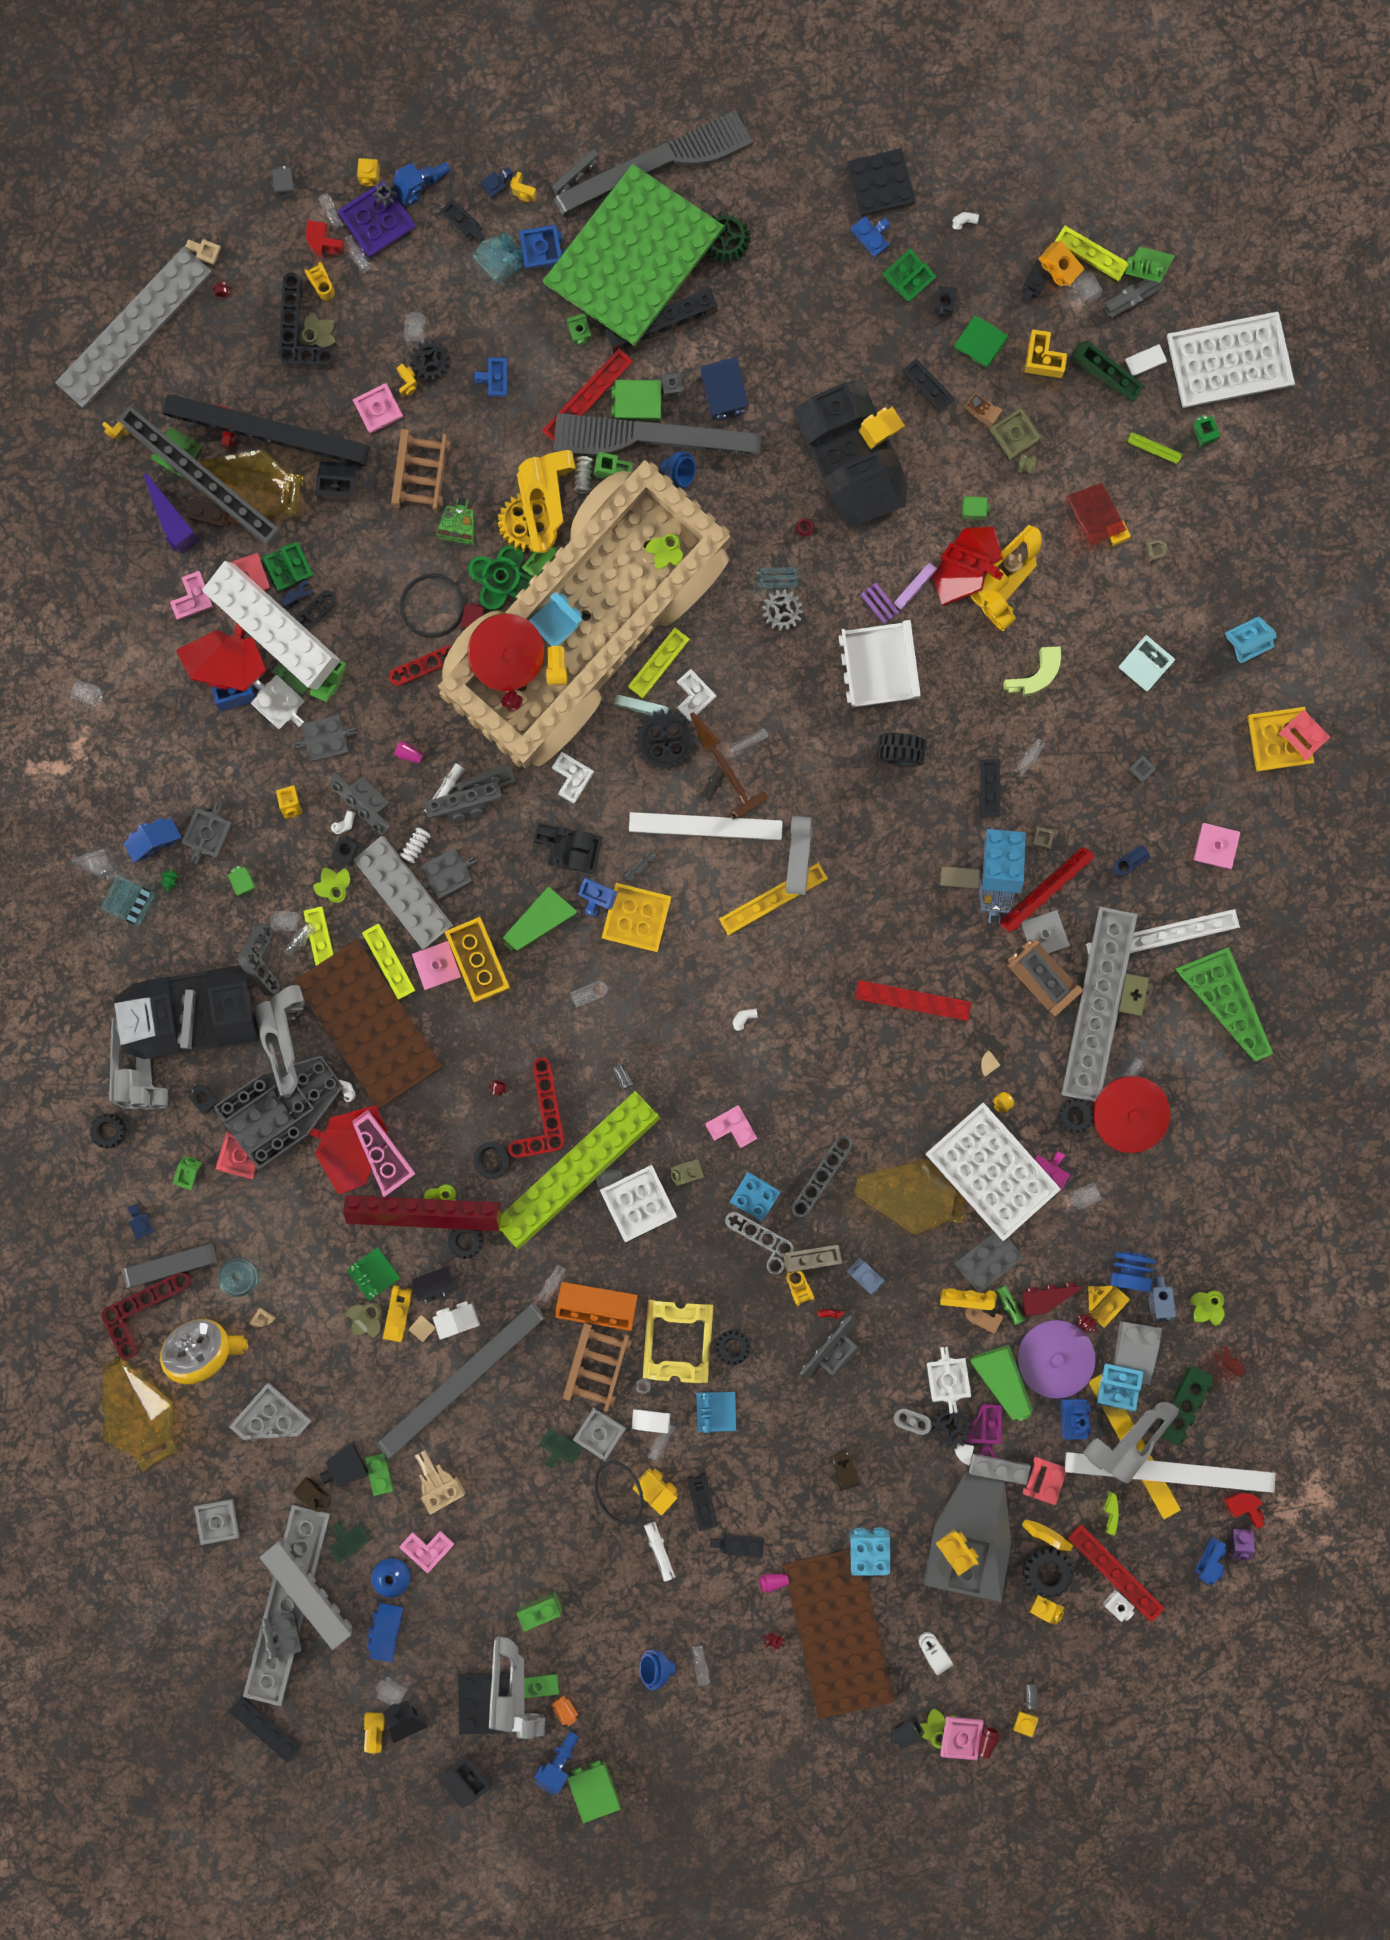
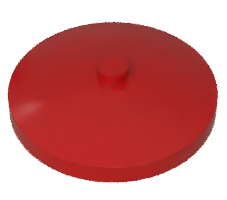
[468,613,544,691]
[1093,1076,1170,1153]

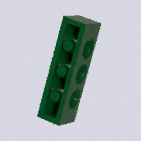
[1154,1365,1214,1446]

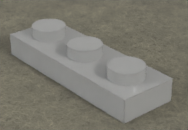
[178,990,197,1049]
[969,1454,1031,1485]

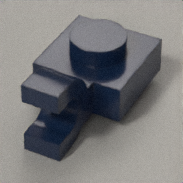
[480,166,514,199]
[281,580,314,610]
[127,1204,155,1239]

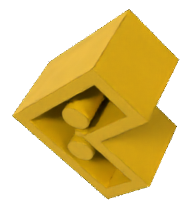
[1024,329,1067,378]
[859,407,905,450]

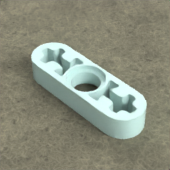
[613,695,669,716]

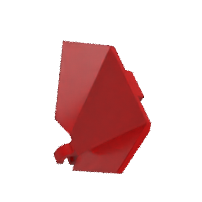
[932,527,1004,606]
[176,623,266,691]
[309,1105,388,1195]

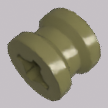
[1018,454,1036,474]

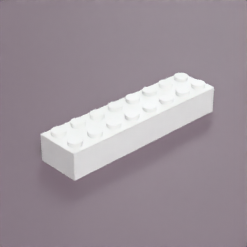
[202,561,340,690]

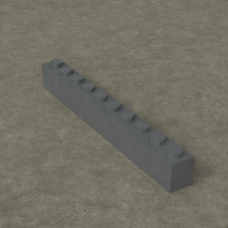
[118,405,280,547]

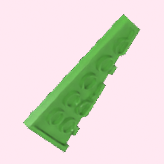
[1175,947,1273,1061]

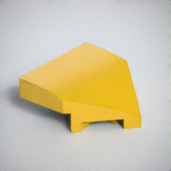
[1088,1285,1130,1328]

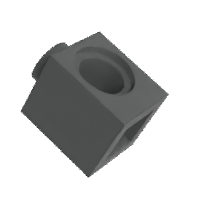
[272,166,296,198]
[662,373,683,400]

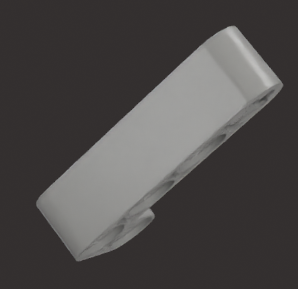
[786,816,813,895]
[725,1212,794,1275]

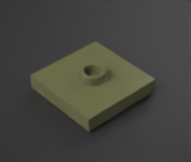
[989,408,1042,460]

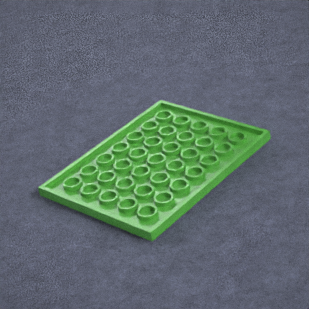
[543,164,724,346]

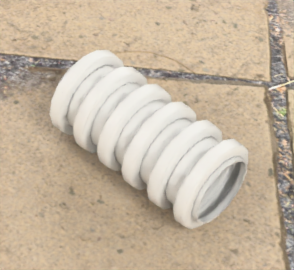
[574,456,593,493]
[400,828,431,864]

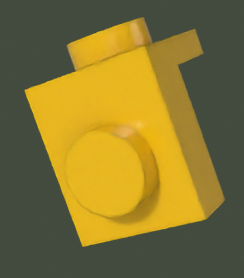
[510,172,537,202]
[396,364,418,397]
[102,422,129,441]
[1030,1595,1064,1625]

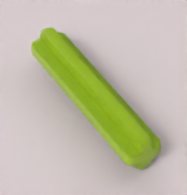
[1128,433,1182,464]

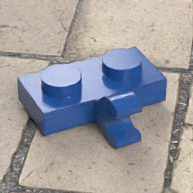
[851,216,890,258]
[475,358,507,397]
[578,878,618,917]

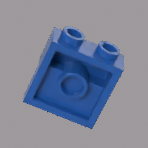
[519,225,564,270]
[1195,1537,1226,1586]

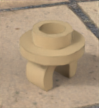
[1003,554,1022,572]

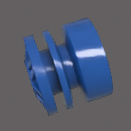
[1110,1252,1156,1292]

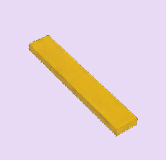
[719,862,828,936]

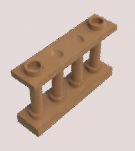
[391,429,451,513]
[563,1323,632,1412]

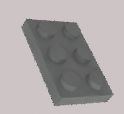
[954,1232,1024,1293]

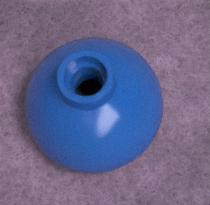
[661,452,696,489]
[371,1558,410,1598]
[639,1650,675,1690]

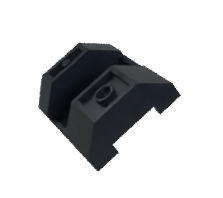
[793,380,907,528]
[114,965,258,1059]

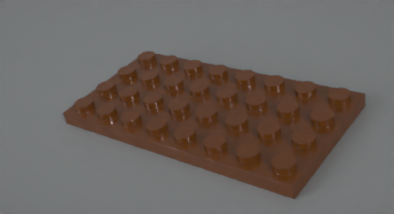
[293,939,443,1109]
[783,1548,895,1719]

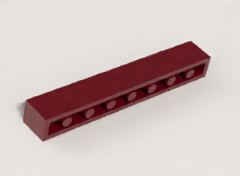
[343,1195,501,1231]

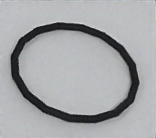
[400,574,465,637]
[594,1460,644,1525]

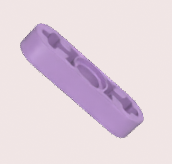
[894,563,937,610]

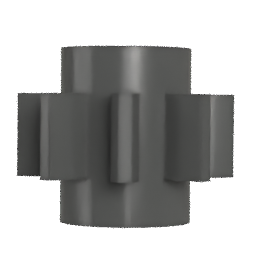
[373,182,397,208]

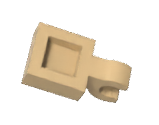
[185,239,221,265]

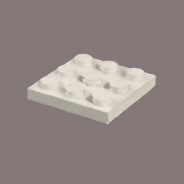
[600,1165,677,1242]

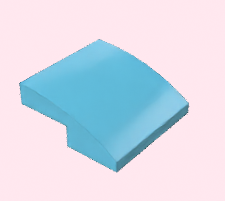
[1096,1364,1143,1412]

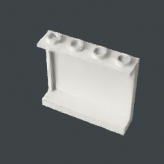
[839,620,921,707]

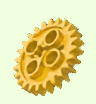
[498,493,559,552]

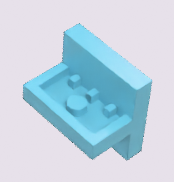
[1225,616,1277,663]

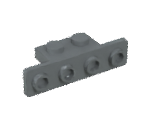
[329,774,390,836]
[424,781,502,823]
[800,1315,860,1380]

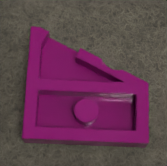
[963,1403,1003,1444]

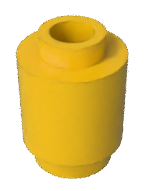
[228,1335,248,1355]

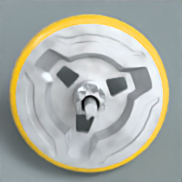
[160,1319,230,1384]

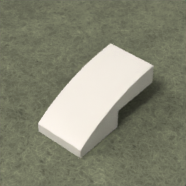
[632,1409,671,1433]

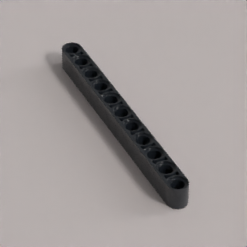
[162,394,370,466]

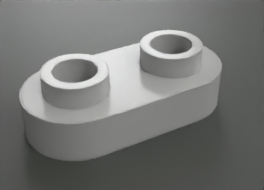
[893,1408,932,1435]

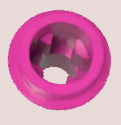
[394,741,423,763]
[759,1574,789,1594]

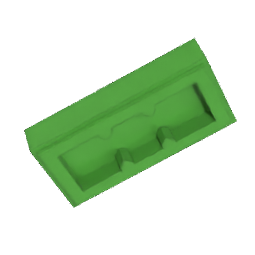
[521,546,558,578]
[524,1674,559,1698]

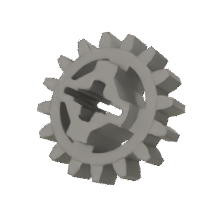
[762,589,803,631]

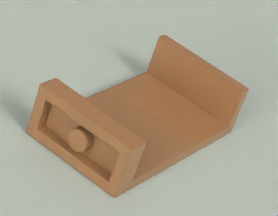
[1007,939,1084,1016]

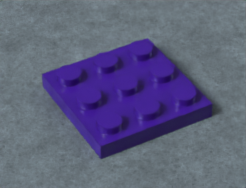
[338,180,416,259]

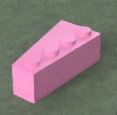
[352,1110,415,1197]

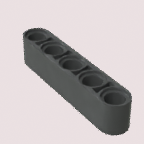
[792,1135,852,1217]
[122,1243,218,1288]

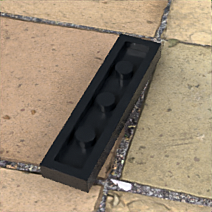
[229,1695,301,1763]

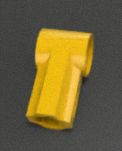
[547,646,567,685]
[364,1712,386,1753]

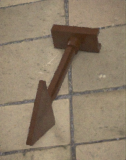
[690,712,769,820]

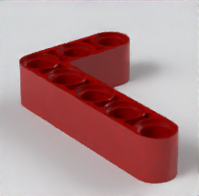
[508,1058,565,1158]

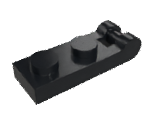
[687,1473,718,1531]

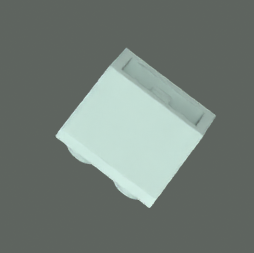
[1118,635,1175,692]

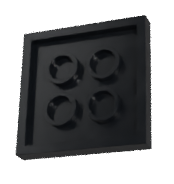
[847,148,916,217]
[458,1672,510,1735]

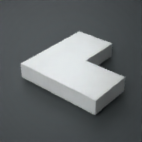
[676,669,717,721]
[552,752,594,804]

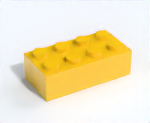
[445,917,511,1004]

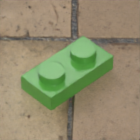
[365,1453,393,1496]

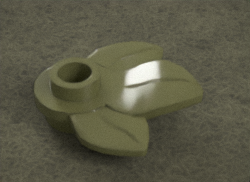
[301,313,336,348]
[345,1303,382,1338]

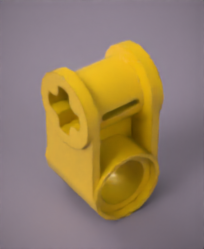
[304,261,335,301]
[786,1271,815,1307]

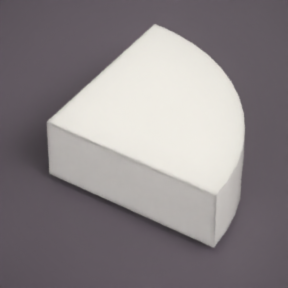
[954,1444,974,1465]

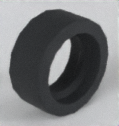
[473,1142,510,1179]

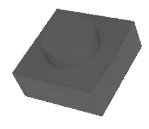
[1129,755,1156,783]

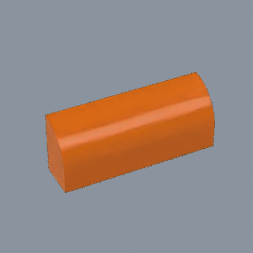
[555,1282,638,1331]

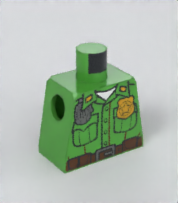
[437,498,475,545]

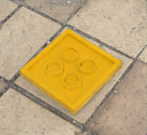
[1247,707,1314,772]
[602,883,671,953]

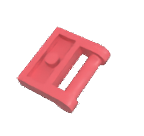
[1279,710,1330,761]
[1022,1457,1067,1505]

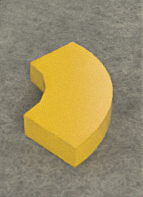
[1022,1519,1074,1551]

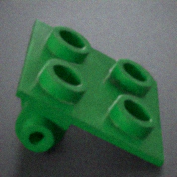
[347,1247,400,1301]

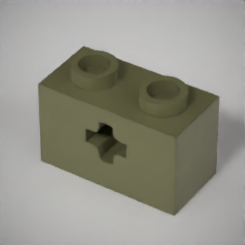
[1118,974,1151,1017]

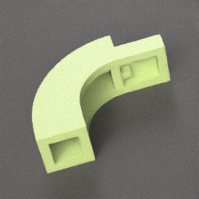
[1003,647,1061,697]

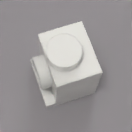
[1102,1590,1135,1622]

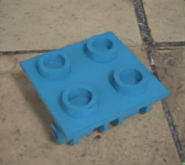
[730,1172,781,1222]
[696,1392,736,1433]

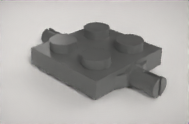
[293,715,358,761]
[181,802,232,865]
[421,848,478,900]

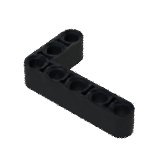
[279,272,336,370]

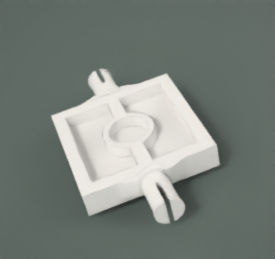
[251,675,304,729]
[927,1347,971,1414]

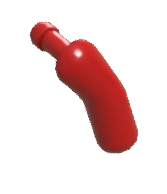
[818,1309,845,1319]

